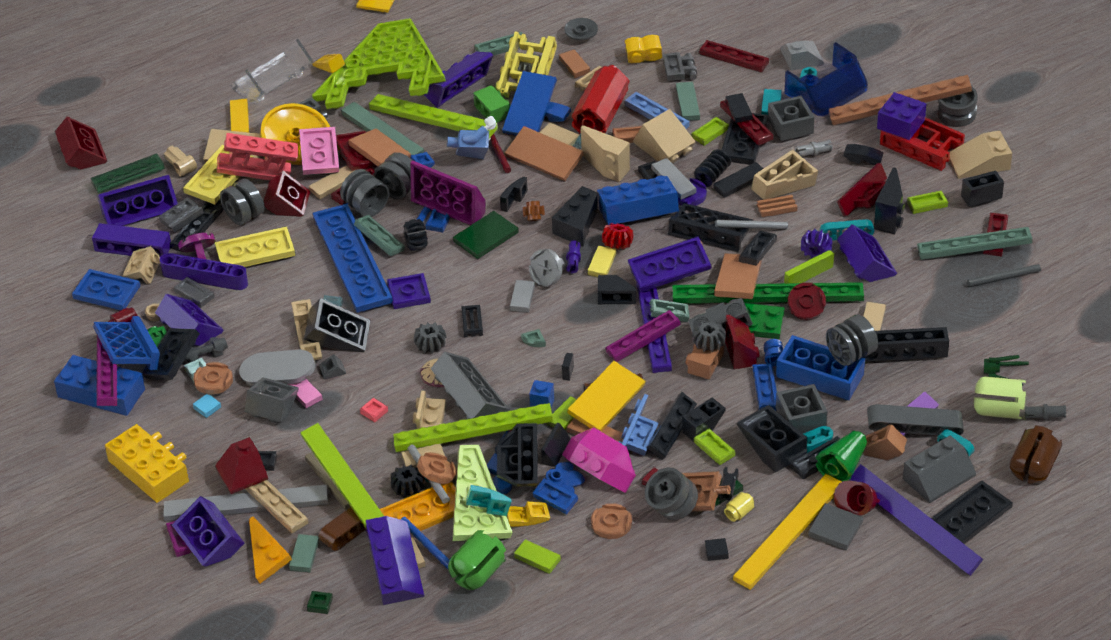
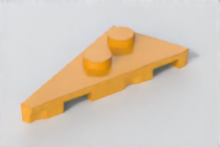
[249,516,292,584]

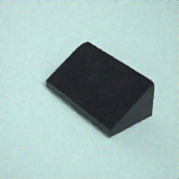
[541,422,570,467]

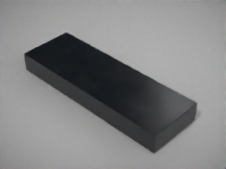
[713,162,764,198]
[739,231,777,266]
[790,436,840,479]

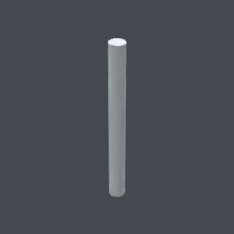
[715,220,788,229]
[407,445,450,504]

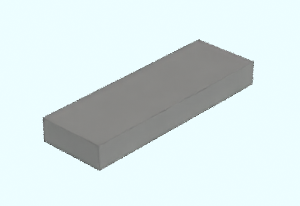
[651,158,696,199]

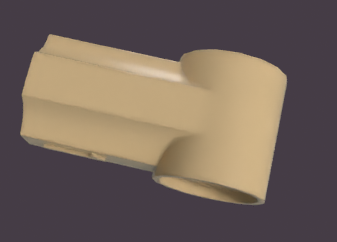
[164,145,197,177]

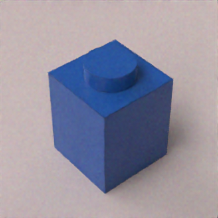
[529,380,554,408]

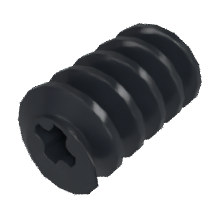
[694,149,732,187]

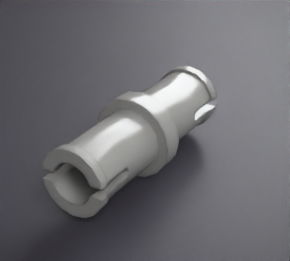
[795,140,833,157]

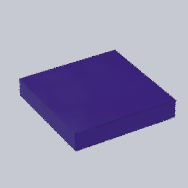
[387,273,431,309]

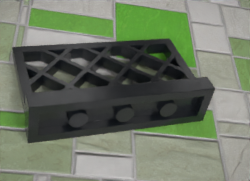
[668,203,753,252]

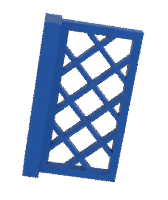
[93,316,160,370]

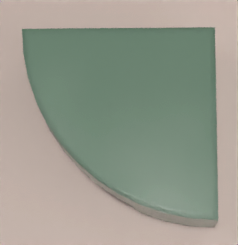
[521,329,546,347]

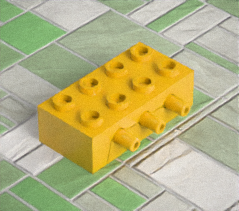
[105,424,189,503]

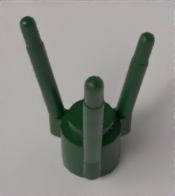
[984,355,1029,386]

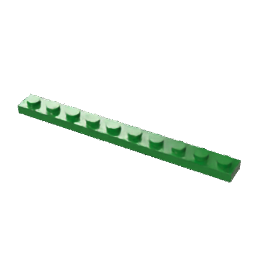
[673,282,864,303]

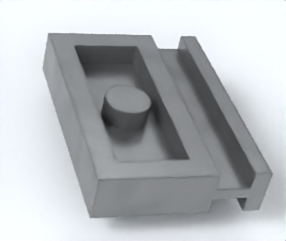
[158,197,204,233]

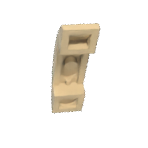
[291,299,322,360]

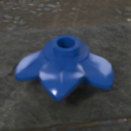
[545,462,585,494]

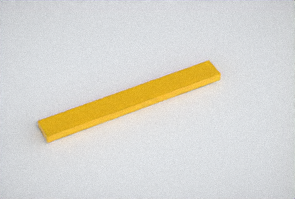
[733,474,842,590]

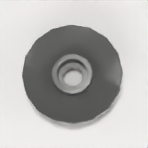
[564,18,598,40]

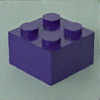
[877,92,927,140]

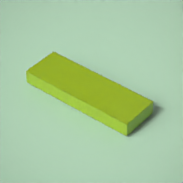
[784,250,834,283]

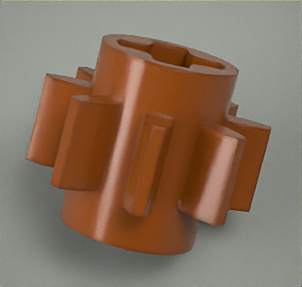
[523,201,545,221]

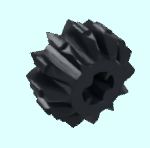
[403,219,428,251]
[390,464,425,498]

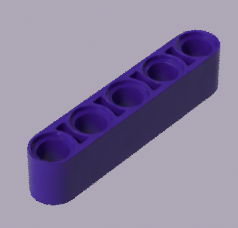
[159,253,248,290]

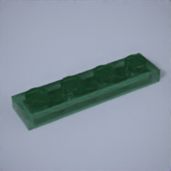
[91,153,165,194]

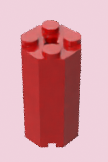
[572,65,630,135]

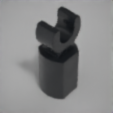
[719,467,739,501]

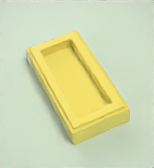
[588,246,616,277]

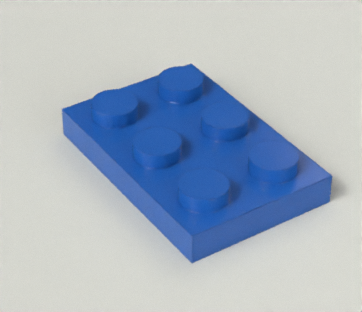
[72,269,140,310]

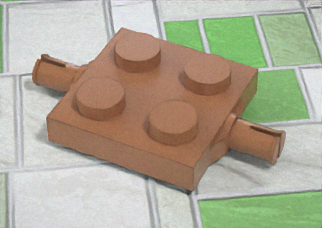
[682,471,731,511]

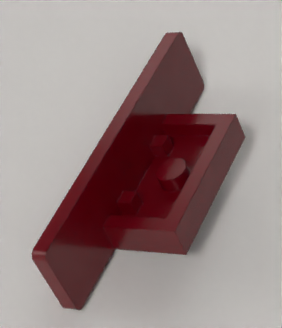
[837,163,887,216]

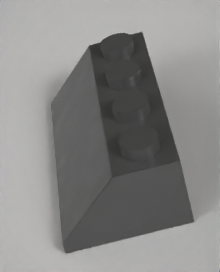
[431,351,510,419]

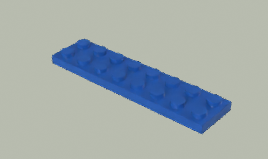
[312,204,393,313]

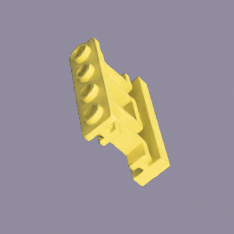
[495,31,557,98]

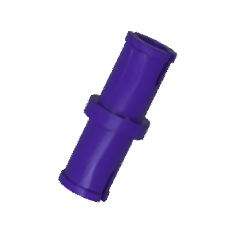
[566,241,581,273]

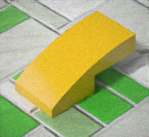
[506,501,550,527]

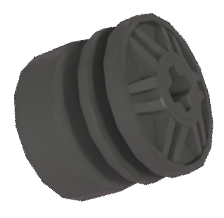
[340,169,389,217]
[826,314,878,366]

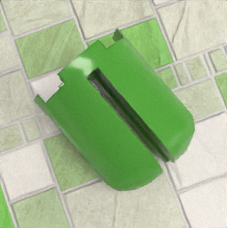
[448,530,506,590]

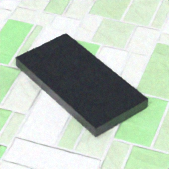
[721,113,768,165]
[931,480,1013,544]

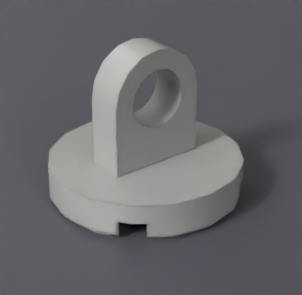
[529,249,565,287]

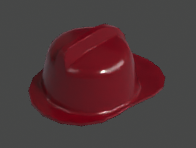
[834,480,880,515]

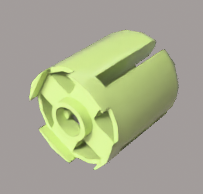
[974,377,1026,420]

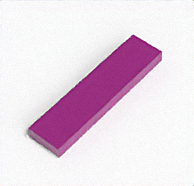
[605,310,681,362]

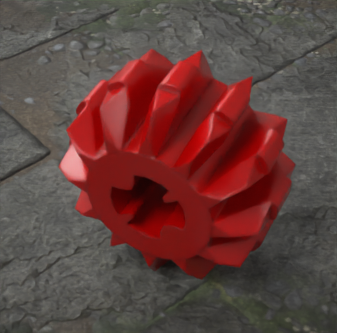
[602,223,634,249]

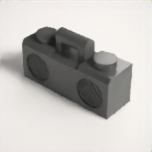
[688,298,753,333]

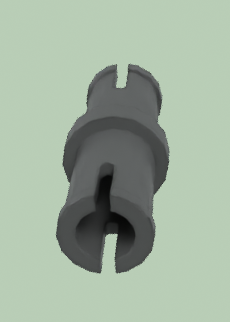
[1025,404,1066,420]

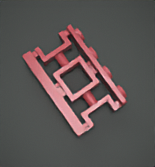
[217,133,298,180]

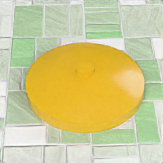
[260,103,330,165]

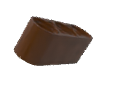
[318,507,366,551]

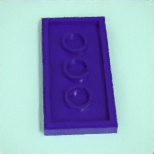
[628,237,712,292]

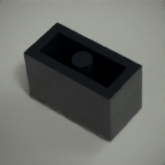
[961,170,1004,207]

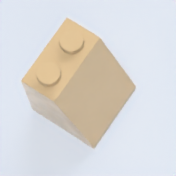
[633,109,695,164]

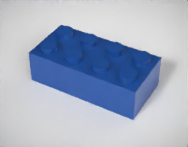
[597,176,679,225]
[776,335,865,400]
[54,355,145,416]

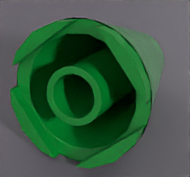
[816,431,867,482]

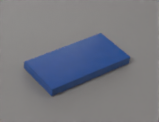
[502,71,557,136]

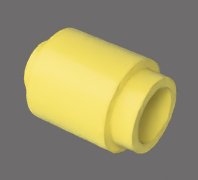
[724,492,754,522]

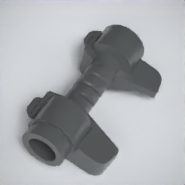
[186,337,228,363]

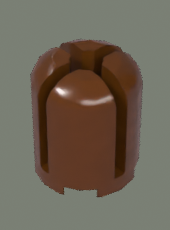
[1010,425,1062,485]

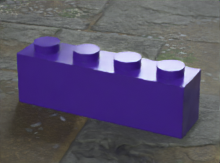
[92,223,171,257]

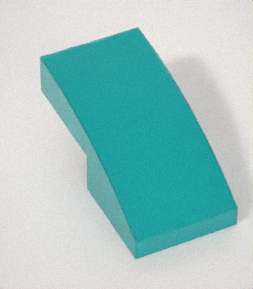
[466,485,512,516]

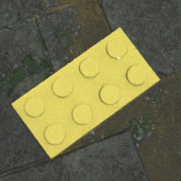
[183,145,253,205]
[215,227,295,267]

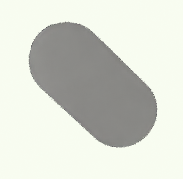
[239,350,315,386]

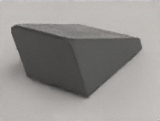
[319,354,346,379]

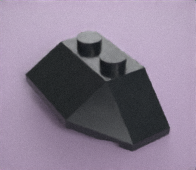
[497,423,538,487]

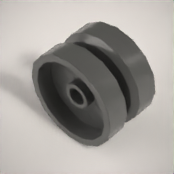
[938,86,978,127]
[373,152,412,199]
[220,178,265,226]
[645,467,698,520]

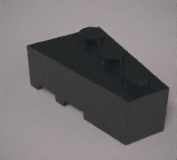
[552,186,598,247]

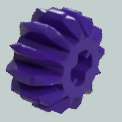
[801,228,833,259]

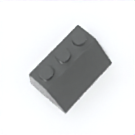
[903,435,976,503]

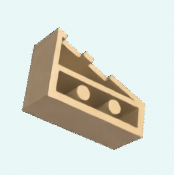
[751,150,818,200]

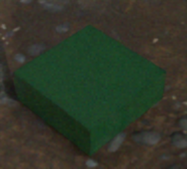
[307,591,333,614]

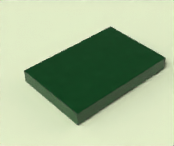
[453,211,519,259]

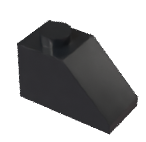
[598,275,636,305]

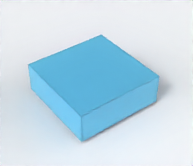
[193,394,221,418]

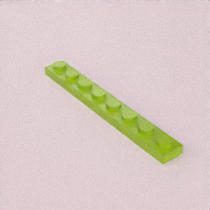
[369,94,498,138]
[393,403,553,452]

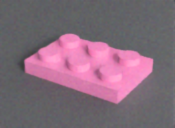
[299,127,339,175]

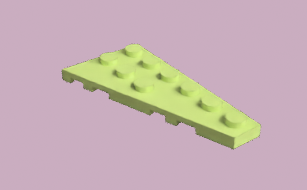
[452,445,513,541]

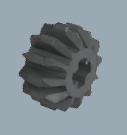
[693,320,726,352]
[414,322,447,354]

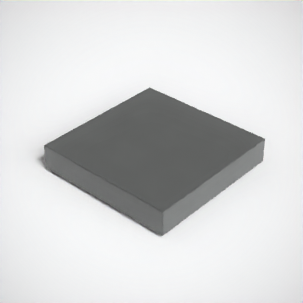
[808,503,863,550]

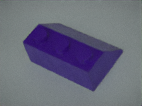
[837,224,897,282]
[155,294,224,346]
[172,496,245,567]

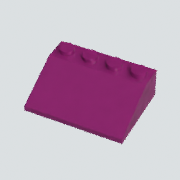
[410,160,486,225]

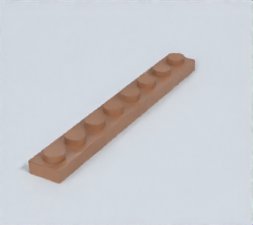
[829,75,972,125]

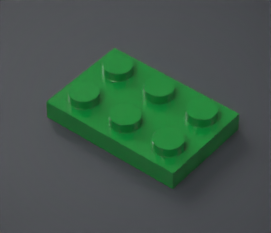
[727,301,785,339]

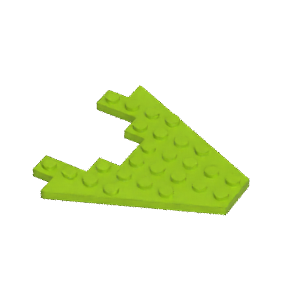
[312,18,446,109]

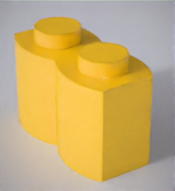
[625,35,662,63]

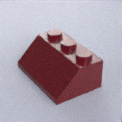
[55,116,107,170]

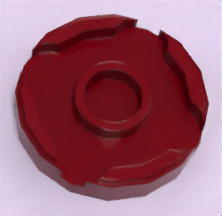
[788,283,826,320]

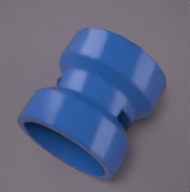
[763,339,783,366]

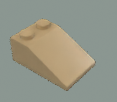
[581,126,630,182]
[949,130,1012,179]

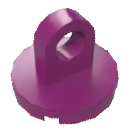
[178,232,216,259]

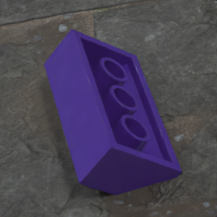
[424,51,493,108]
[97,175,178,226]
[366,516,424,605]

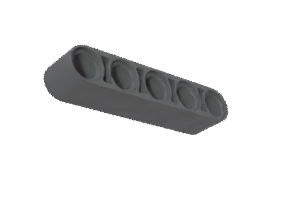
[867,404,964,435]

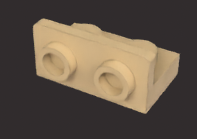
[122,246,160,284]
[413,391,446,429]

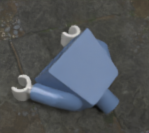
[447,116,496,159]

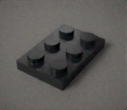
[142,328,200,380]

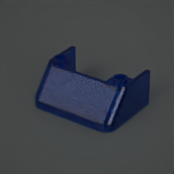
[784,42,868,116]

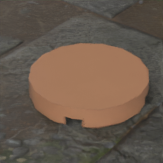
[193,362,233,395]
[417,452,457,484]
[591,503,632,539]

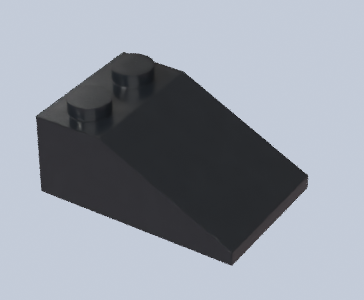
[874,167,905,235]
[304,298,370,352]
[737,405,807,473]

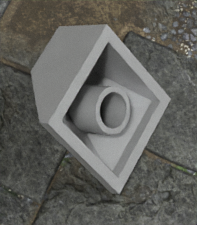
[780,41,824,70]

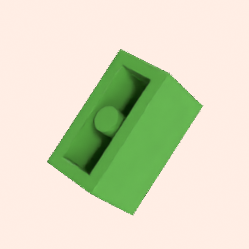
[473,85,511,123]

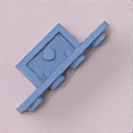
[619,394,659,456]

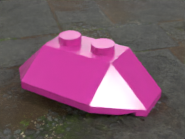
[562,427,636,493]

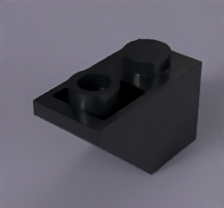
[682,397,726,442]

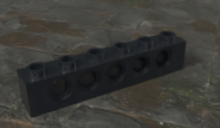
[863,327,950,362]

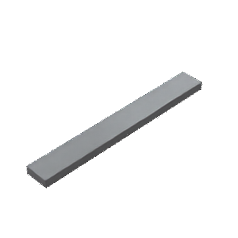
[164,485,328,521]

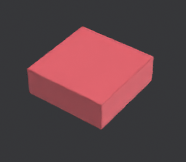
[360,398,388,422]

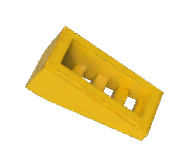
[312,54,345,73]

